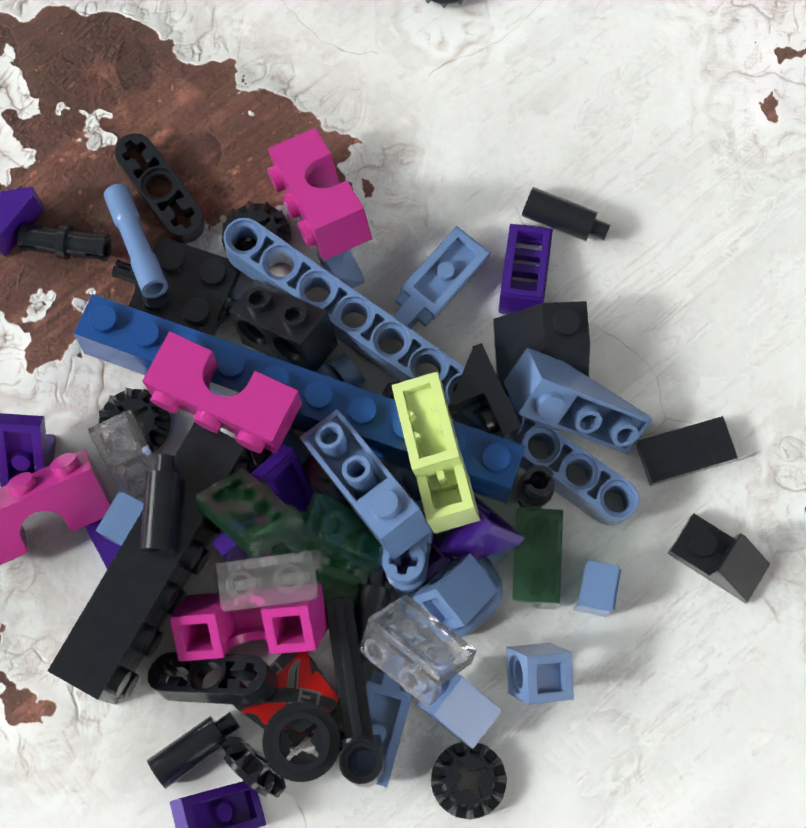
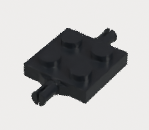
[112,236,241,337]

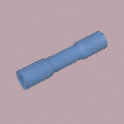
[104,184,168,298]

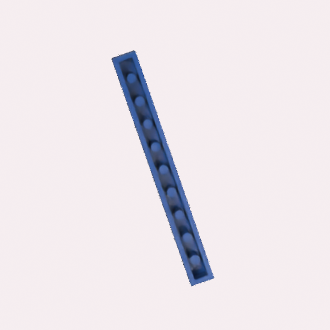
[73,294,526,504]

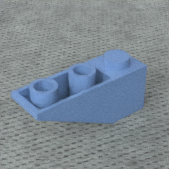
[504,347,652,454]
[300,409,432,560]

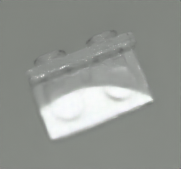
[216,550,323,611]
[360,595,477,707]

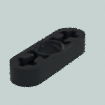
[115,133,205,243]
[148,652,277,706]

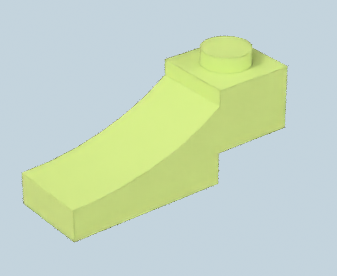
[392,372,481,534]

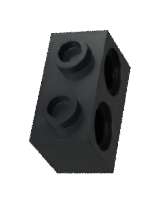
[229,279,338,372]

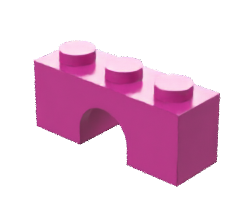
[267,128,373,261]
[142,331,302,454]
[0,449,112,565]
[169,583,329,661]

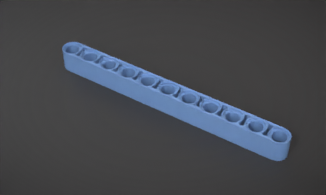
[224,218,639,525]

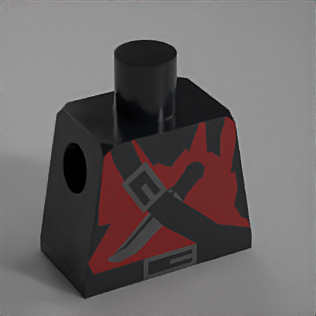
[233,651,345,751]

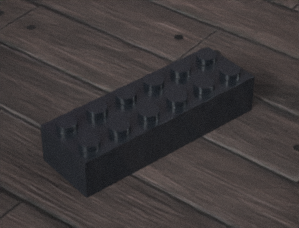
[47,422,255,705]

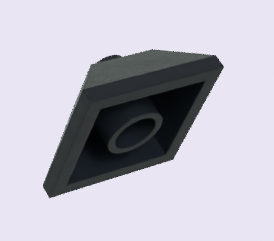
[493,301,590,399]

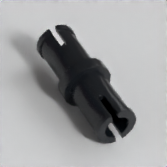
[17,223,112,262]
[517,465,555,512]

